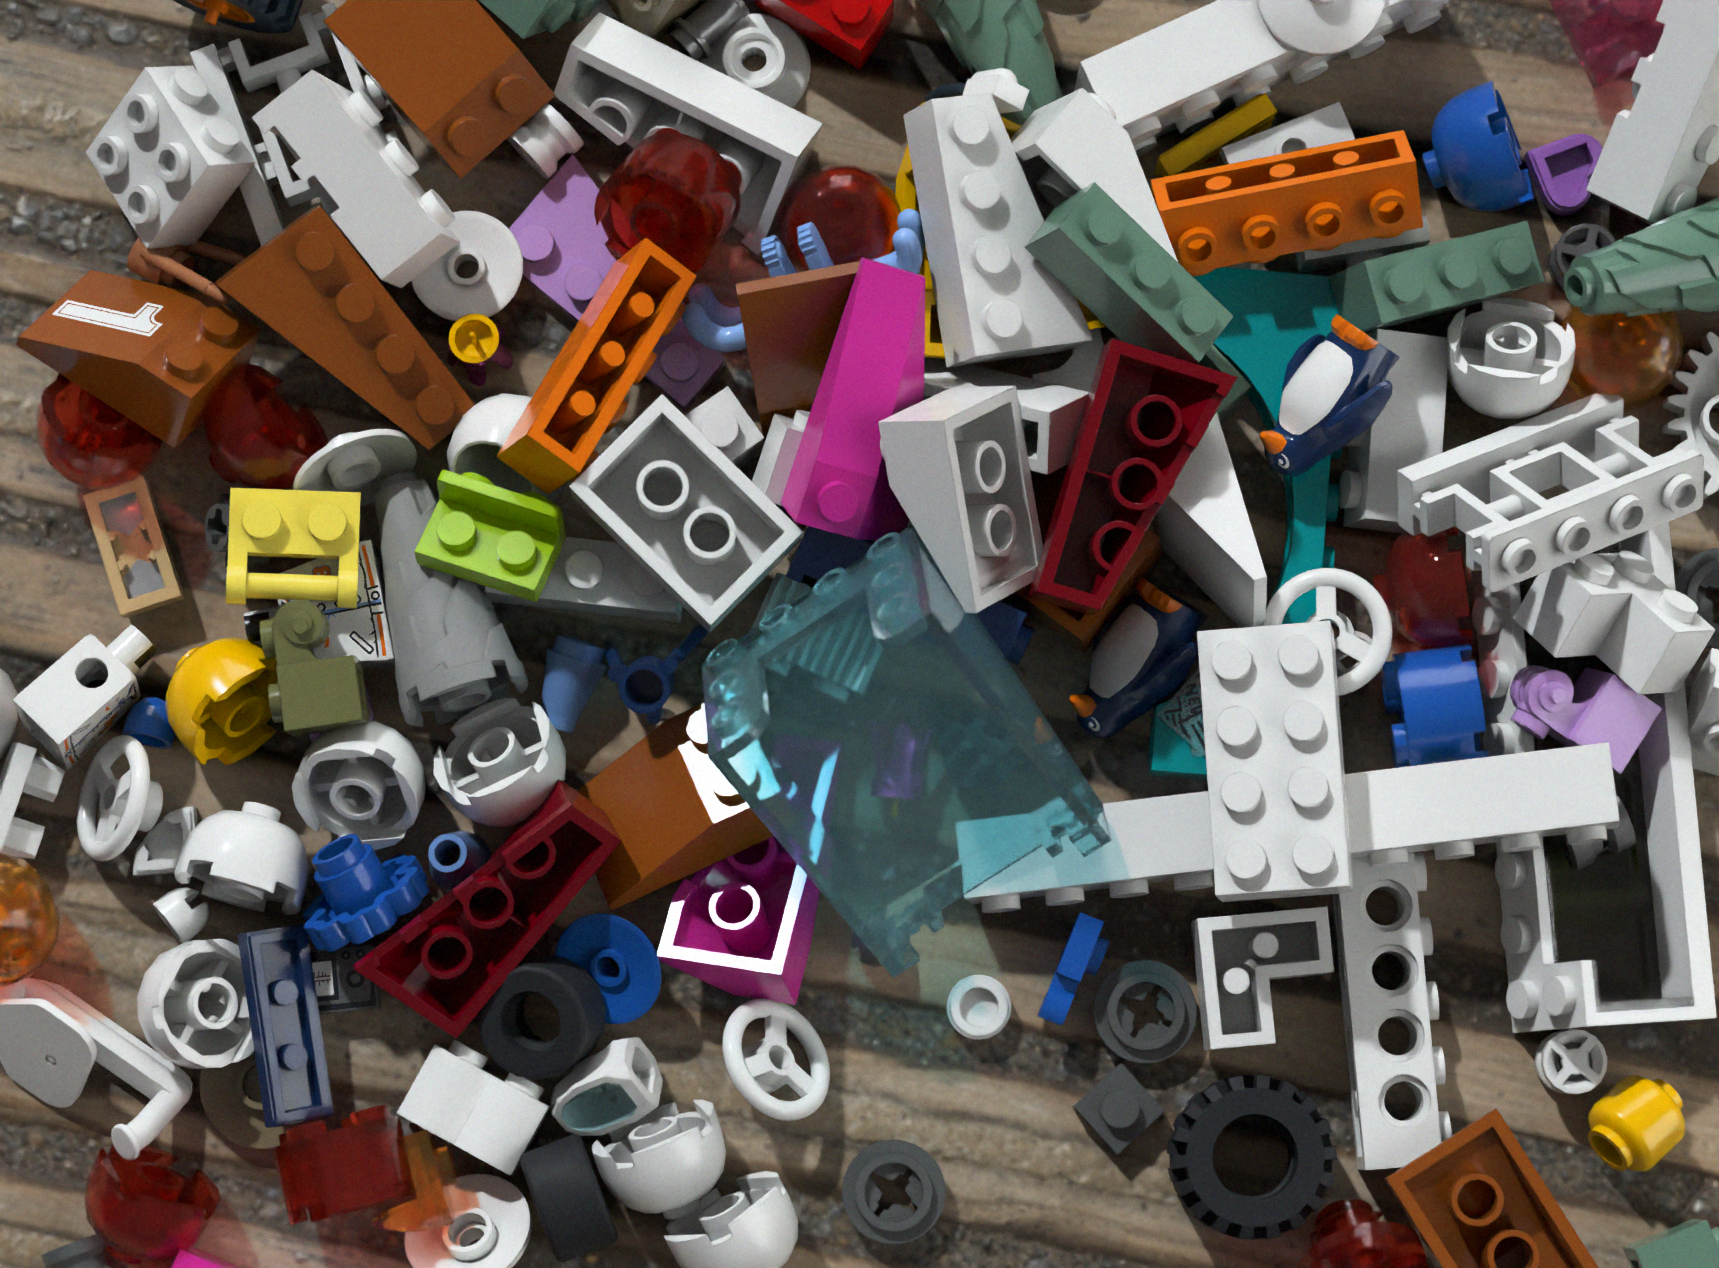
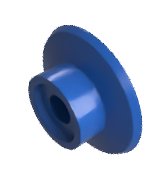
[555,913,661,1024]

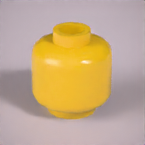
[1588,1075,1686,1172]

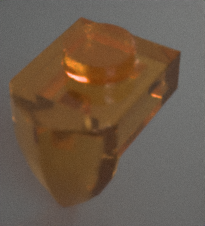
[371,1130,458,1232]

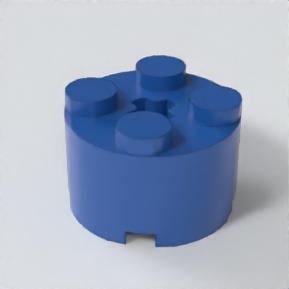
[1380,643,1489,768]

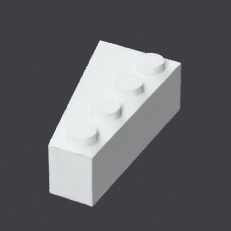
[1586,0,1719,225]
[903,92,1093,367]

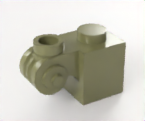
[260,599,370,737]

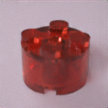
[594,128,742,273]
[272,1104,418,1226]

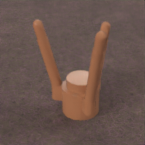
[127,237,248,304]

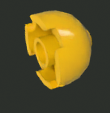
[165,637,278,765]

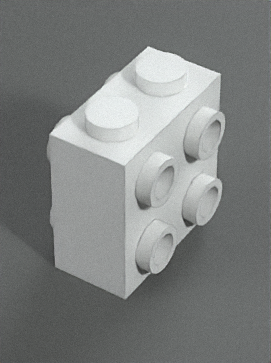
[86,65,256,249]

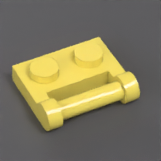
[226,488,361,608]

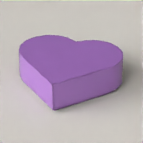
[1524,133,1603,216]

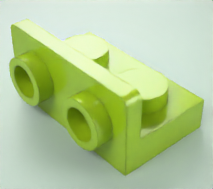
[414,470,566,603]

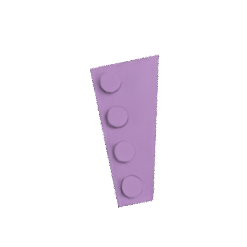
[509,154,726,412]

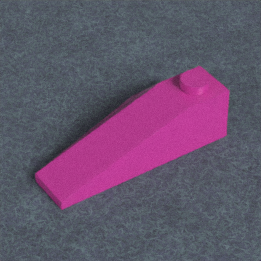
[780,257,925,540]
[657,733,844,1005]

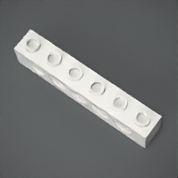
[1331,852,1452,1170]

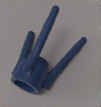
[603,623,708,725]

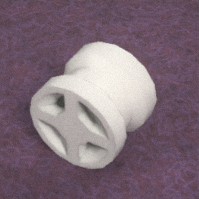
[507,103,584,179]
[1534,1029,1607,1094]

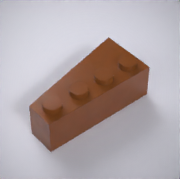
[215,205,475,450]

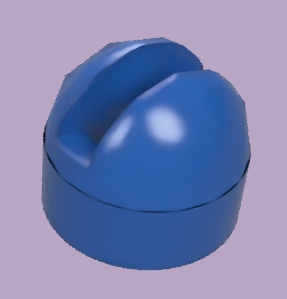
[122,697,175,749]

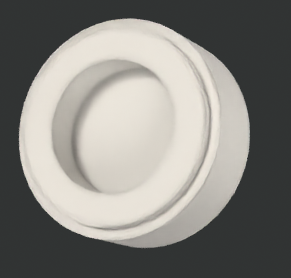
[946,975,1011,1040]

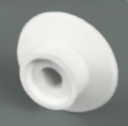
[699,13,811,108]
[411,211,523,321]

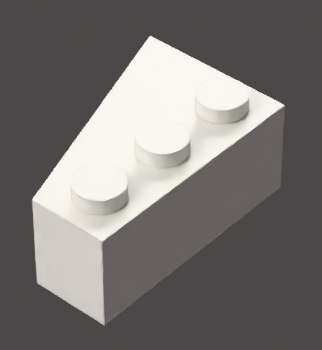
[251,70,460,288]

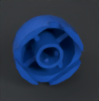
[1423,81,1534,213]

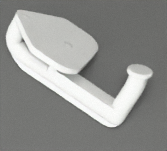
[0,977,193,1161]

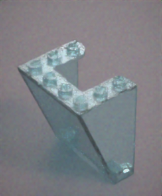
[701,525,1111,978]

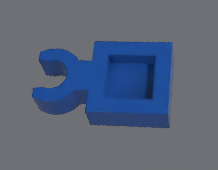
[1037,912,1110,1026]

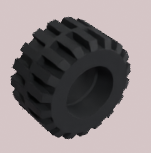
[1167,1075,1337,1240]

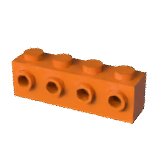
[1150,130,1423,276]
[496,238,697,495]

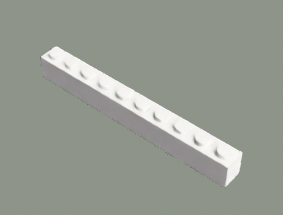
[956,742,1620,913]

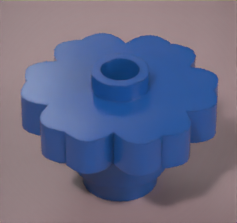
[303,834,430,952]

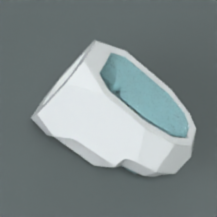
[550,1037,663,1136]

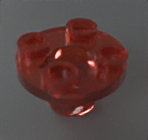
[1297,1198,1429,1268]

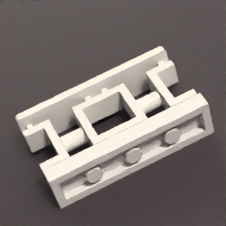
[190,2,401,246]
[1397,389,1704,592]

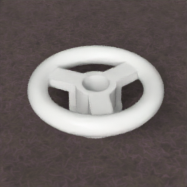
[1262,568,1392,696]
[77,735,163,861]
[722,998,830,1121]

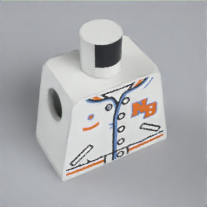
[244,540,395,668]
[13,625,158,770]

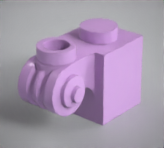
[1510,665,1662,774]

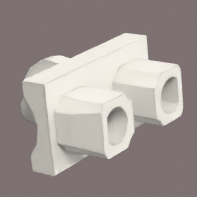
[0,742,65,859]

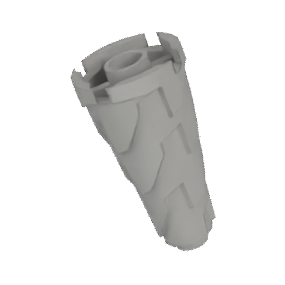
[373,472,528,727]

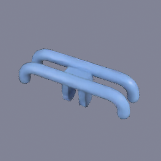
[681,209,926,353]

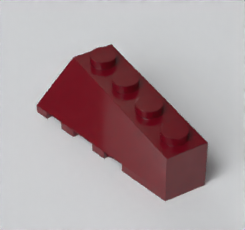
[1028,338,1238,615]
[353,779,621,1039]

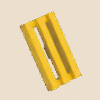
[1154,93,1277,178]

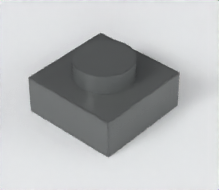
[1072,1063,1165,1155]

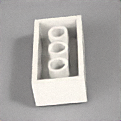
[1197,621,1354,902]

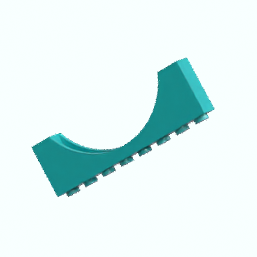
[1146,267,1342,781]

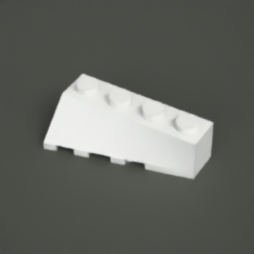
[554,12,823,256]

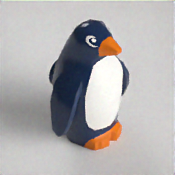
[1259,314,1400,476]
[1069,577,1208,738]

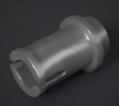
[668,0,750,60]

